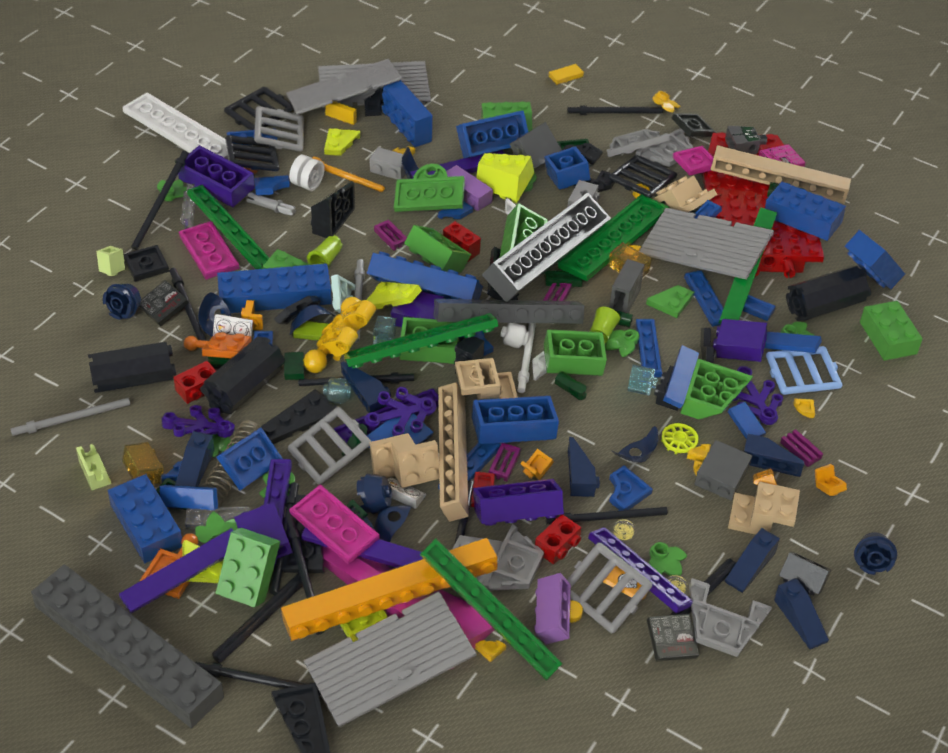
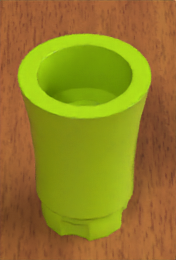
[307,235,343,268]
[589,307,620,344]

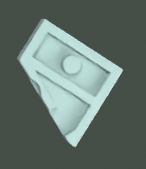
[331,274,355,313]

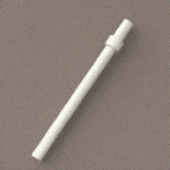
[517,323,536,393]

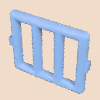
[766,346,843,395]

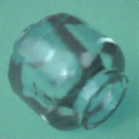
[323,378,352,403]

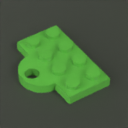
[394,164,465,212]

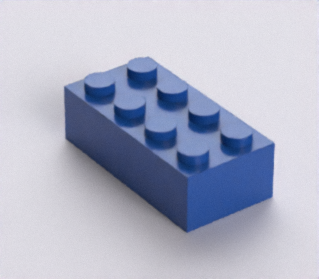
[382,80,433,147]
[456,110,528,158]
[765,182,846,241]
[844,230,905,290]
[472,396,559,444]
[107,474,182,564]

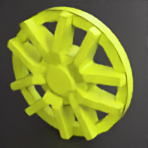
[661,423,698,454]

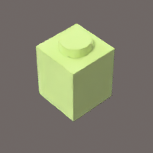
[97,246,125,276]

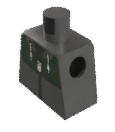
[725,126,767,154]

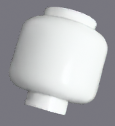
[500,323,529,348]

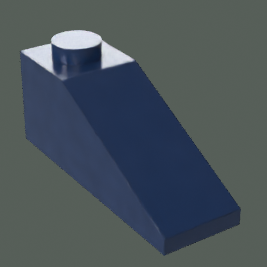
[341,361,391,413]
[175,431,214,487]
[744,434,804,477]
[568,437,600,497]
[725,528,780,593]
[774,578,829,650]

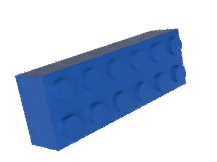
[367,251,483,300]
[217,263,332,314]

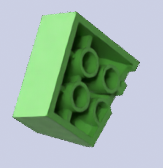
[481,102,532,132]
[680,359,753,419]

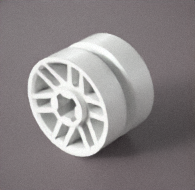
[289,154,325,191]

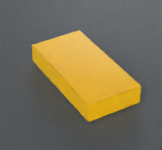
[549,64,584,85]
[325,101,357,125]

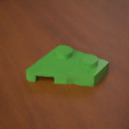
[262,249,309,269]

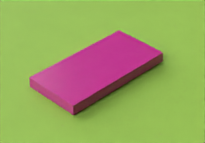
[179,221,239,279]
[289,484,379,565]

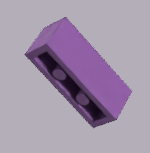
[446,165,493,211]
[534,573,571,645]

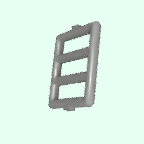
[254,106,304,152]
[288,407,371,485]
[567,543,652,633]

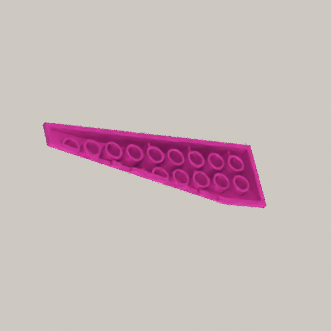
[323,546,495,669]

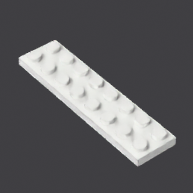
[123,93,240,160]

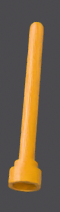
[312,156,385,192]

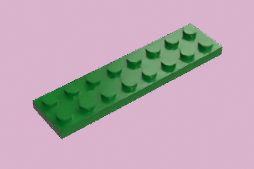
[558,195,670,282]
[344,313,499,368]

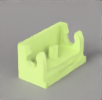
[76,444,111,490]

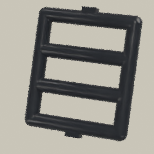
[224,87,295,130]
[225,135,280,172]
[608,155,677,198]

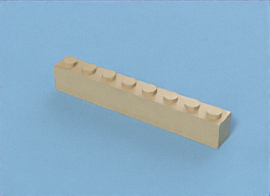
[711,145,851,204]
[438,382,469,522]

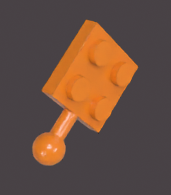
[184,332,252,358]
[140,533,198,599]

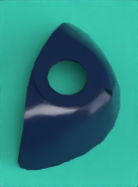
[402,147,419,179]
[198,292,232,337]
[290,305,335,335]
[611,426,658,463]
[374,505,413,542]

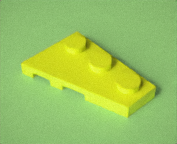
[367,282,422,309]

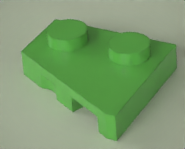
[646,285,694,318]

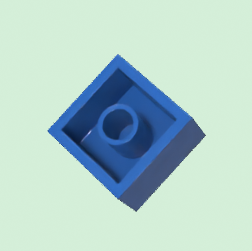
[544,146,590,190]

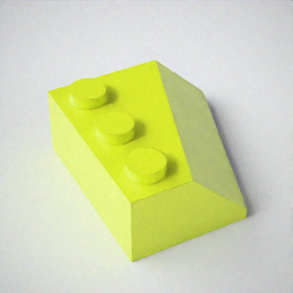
[477,153,535,203]

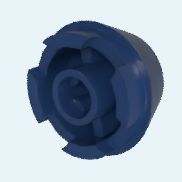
[103,283,141,320]
[357,474,393,514]
[854,532,897,575]

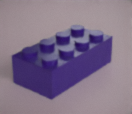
[178,145,255,208]
[473,479,564,526]

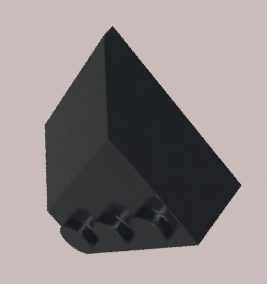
[310,181,355,238]

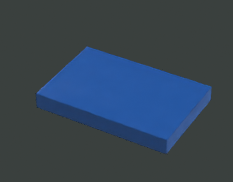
[367,414,433,448]
[216,428,283,491]

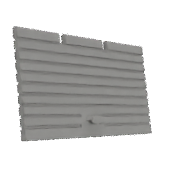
[286,59,402,115]
[318,61,431,108]
[638,208,774,280]
[303,591,477,727]

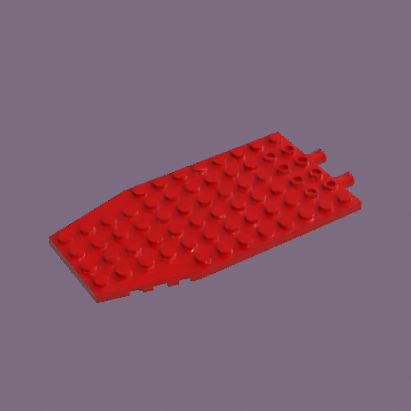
[702,132,824,278]

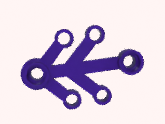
[733,366,783,425]
[364,387,437,436]
[162,405,235,438]

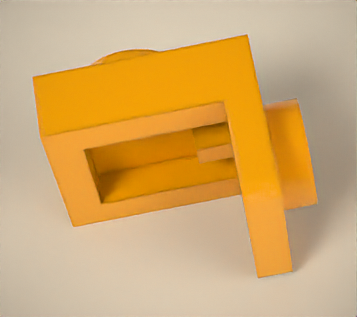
[241,300,263,330]
[520,448,554,480]
[815,464,847,496]

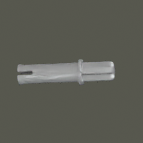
[247,192,296,216]

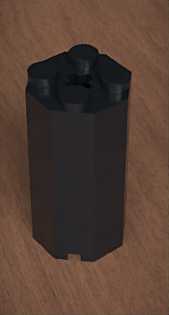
[786,266,871,321]
[200,337,286,414]
[88,342,176,393]

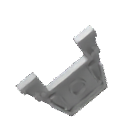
[689,578,772,657]

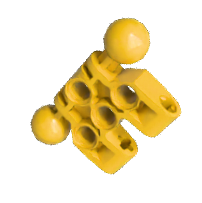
[303,297,376,373]

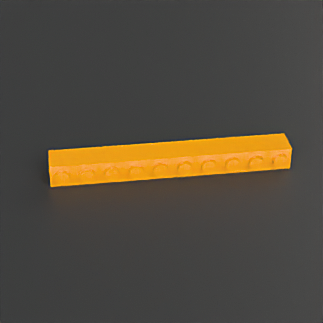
[281,538,497,641]

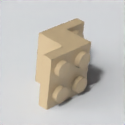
[652,175,717,212]
[455,358,518,400]
[369,433,440,488]
[728,481,800,535]

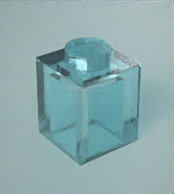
[373,316,396,344]
[627,365,657,396]

